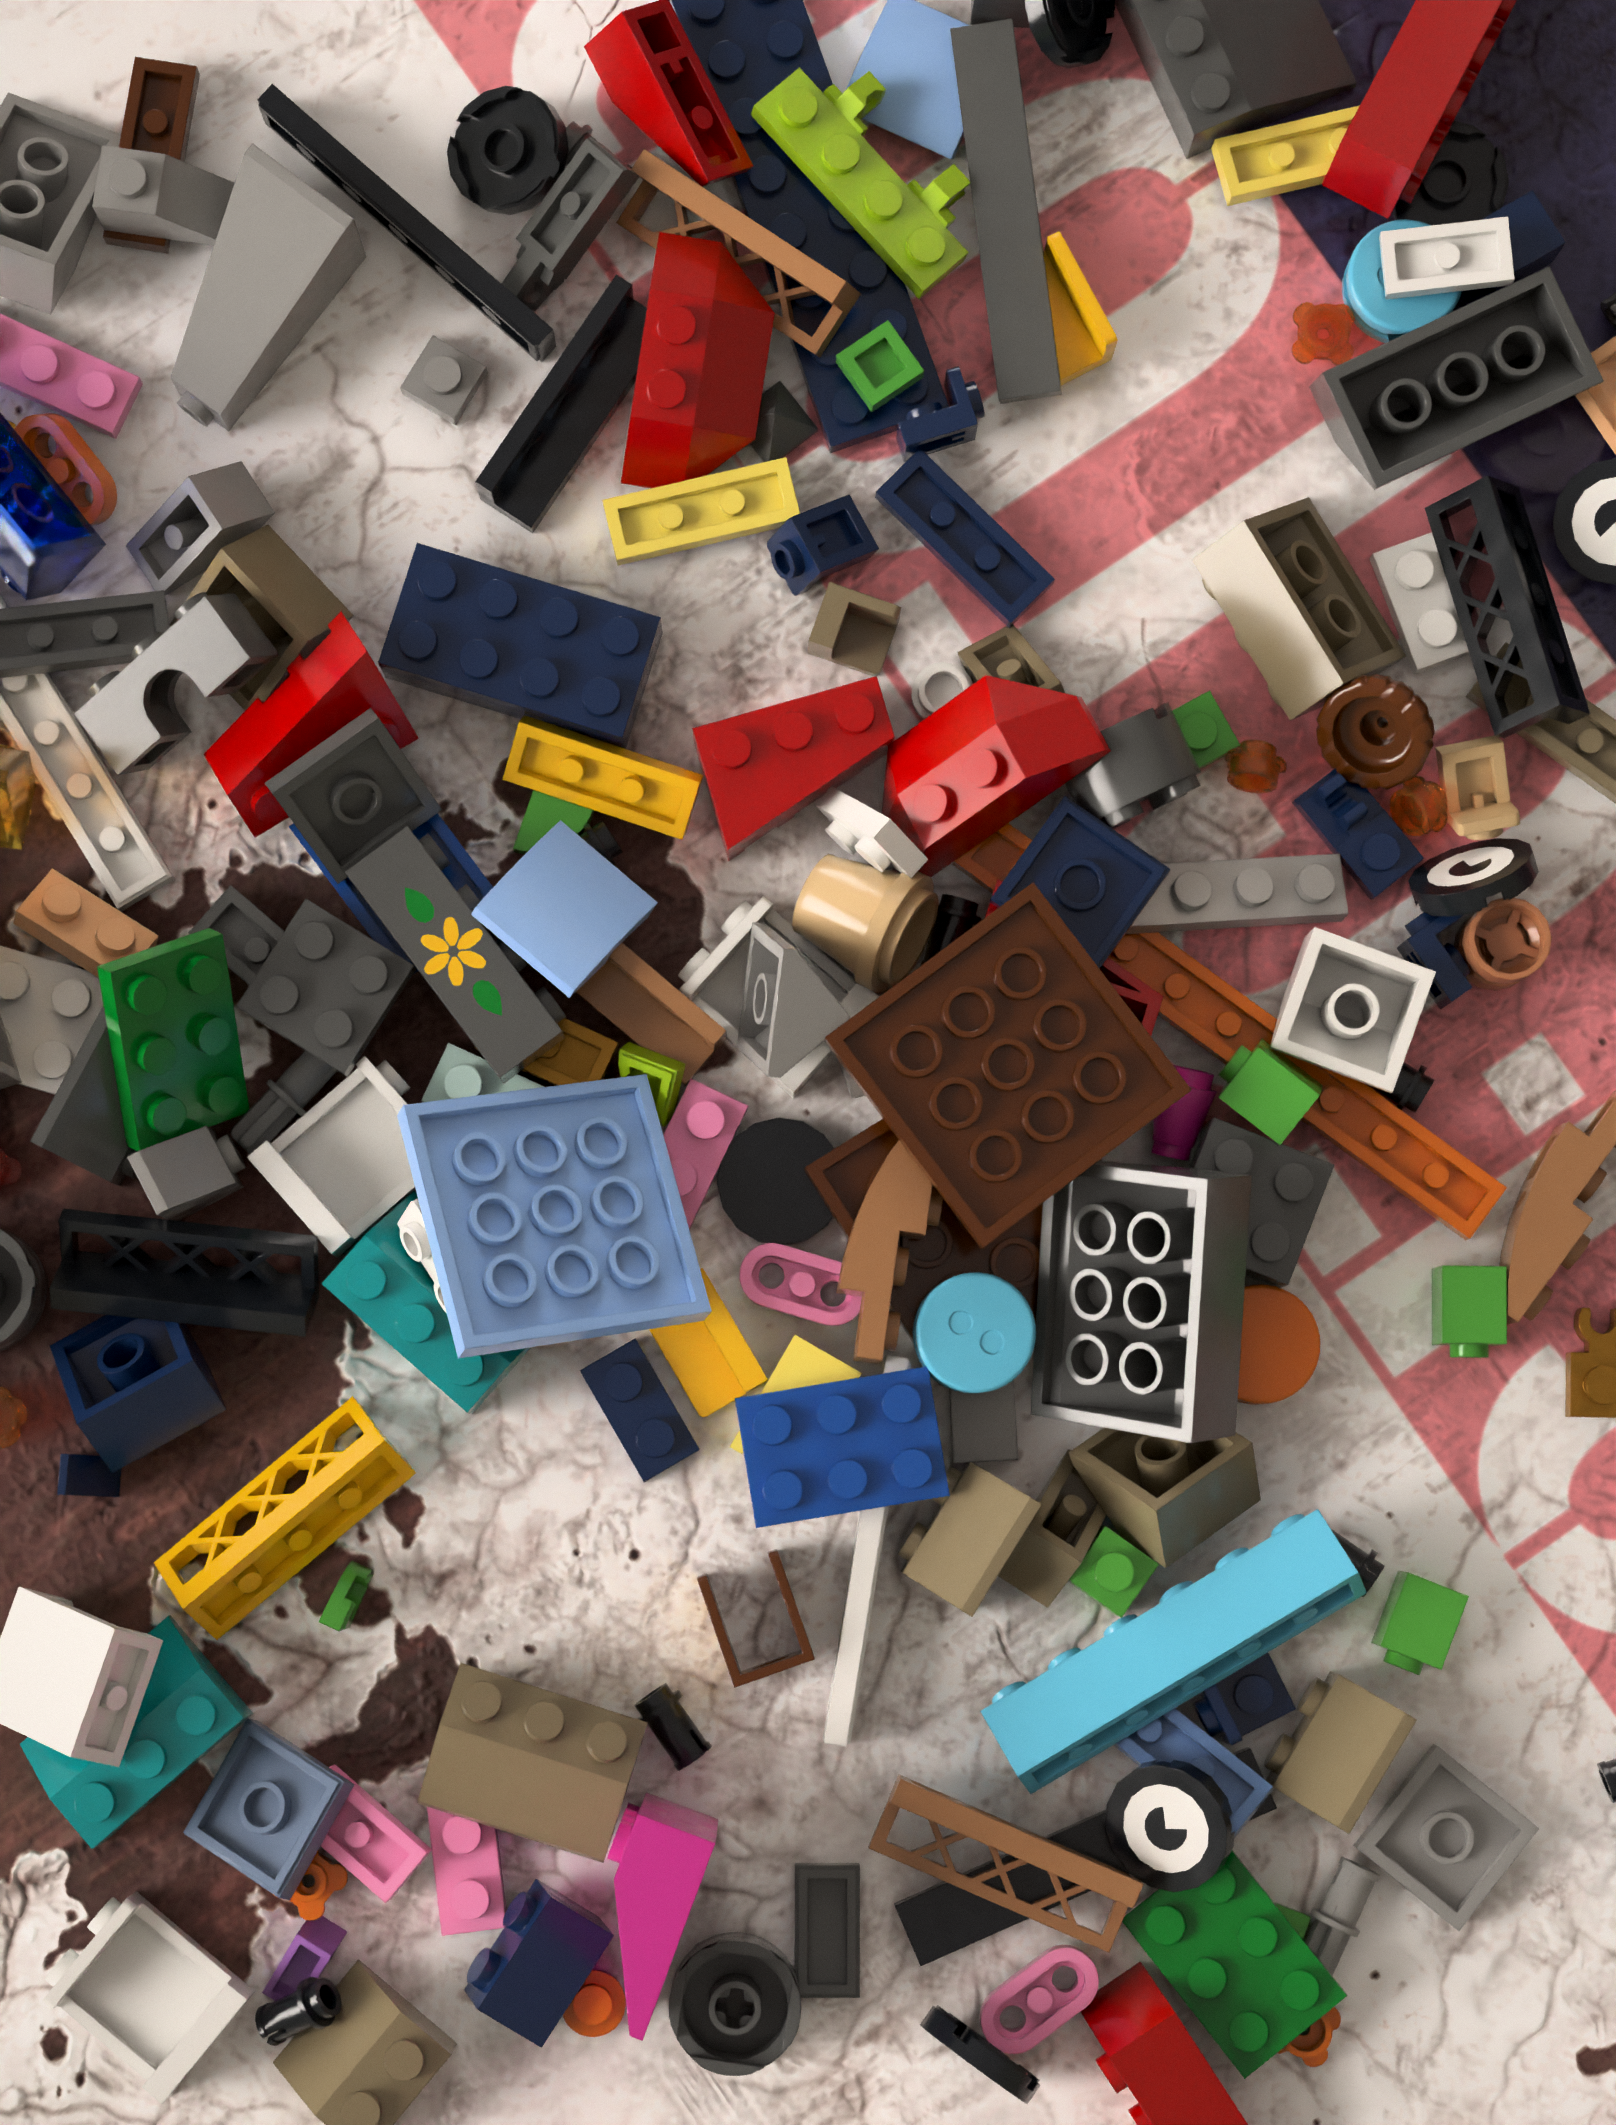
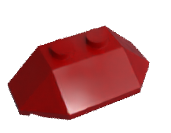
[621,232,775,489]
[881,675,1111,877]

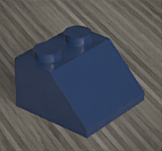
[50,1315,227,1473]

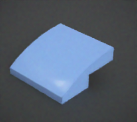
[846,0,969,159]
[471,820,658,998]

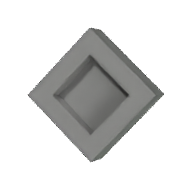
[400,335,488,425]

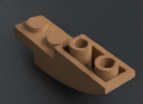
[1499,1090,1616,1325]
[836,1140,943,1364]

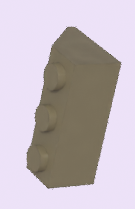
[1192,497,1406,721]
[417,1663,648,1863]

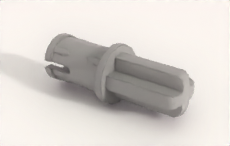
[1305,1857,1380,1976]

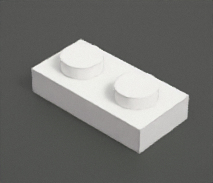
[1379,217,1515,300]
[1370,532,1470,674]
[815,786,928,878]

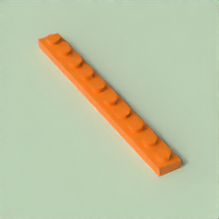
[952,823,1507,1240]

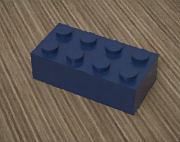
[378,543,663,749]

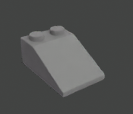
[0,92,121,315]

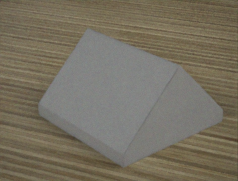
[737,922,851,1078]

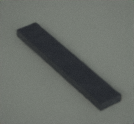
[257,84,556,362]
[894,1747,1277,1966]

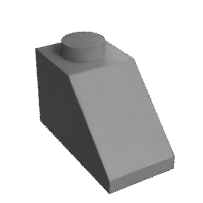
[92,145,235,246]
[126,461,275,595]
[127,1126,246,1221]

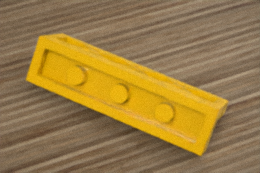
[154,1396,416,1640]

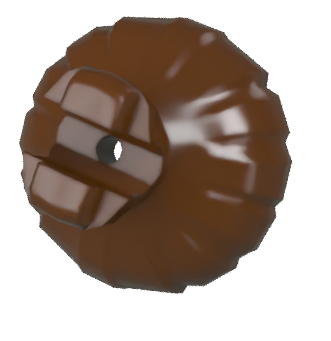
[1316,674,1435,790]

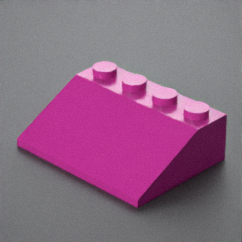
[607,1792,719,2041]

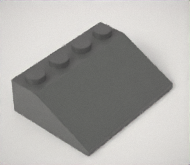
[1115,0,1357,159]
[1030,1161,1252,1443]

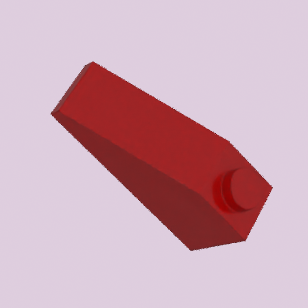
[584,0,753,187]

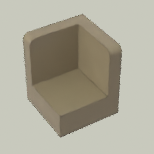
[808,582,901,676]

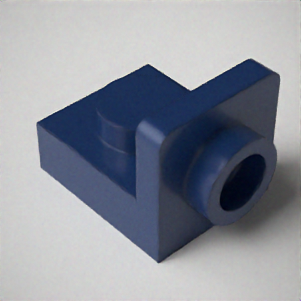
[896,366,985,462]
[767,494,879,596]
[1397,912,1473,1010]
[1193,1653,1296,1746]

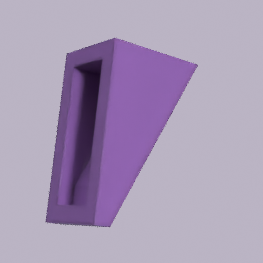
[262,1916,347,2001]

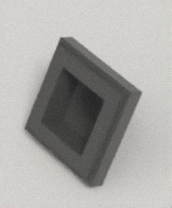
[750,381,818,462]

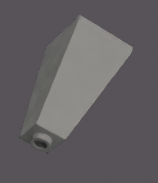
[170,143,366,431]

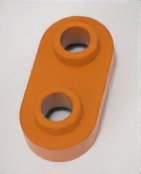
[11,413,117,527]

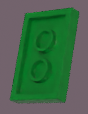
[97,928,249,1151]
[1122,1850,1348,2079]

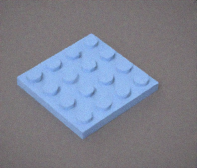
[397,1074,712,1359]

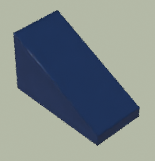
[57,1454,122,1497]

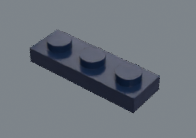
[875,448,1055,628]

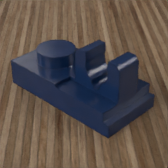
[1292,769,1424,901]

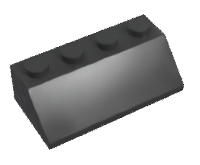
[1309,266,1604,490]

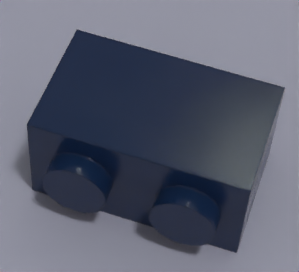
[464,1879,614,2048]

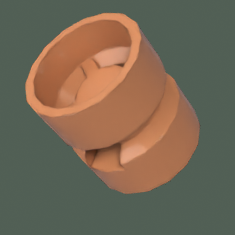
[1454,898,1552,991]

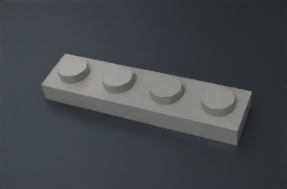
[1126,854,1349,934]

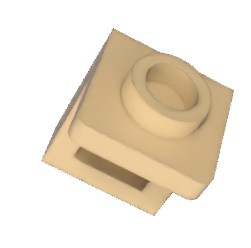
[1435,735,1520,840]

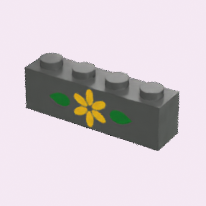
[345,826,566,1084]

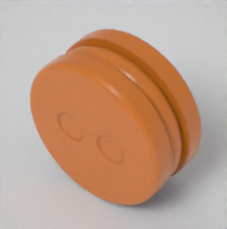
[1238,1284,1320,1405]

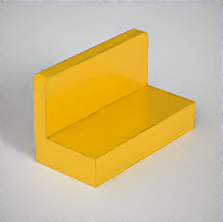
[1044,231,1118,385]
[649,1268,768,1417]

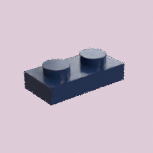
[580,1338,700,1482]

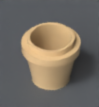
[792,854,939,993]

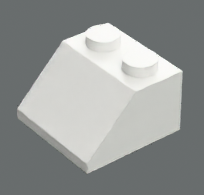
[1270,927,1436,1093]

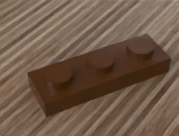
[103,57,200,254]

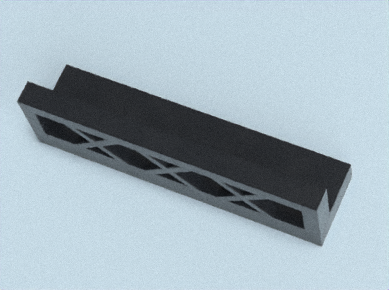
[475,274,647,534]
[1425,475,1590,738]
[49,1208,319,1337]

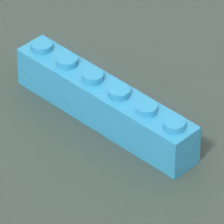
[980,1509,1367,1794]

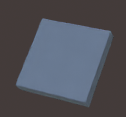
[183,1718,355,1900]

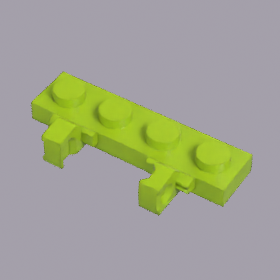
[751,67,971,299]

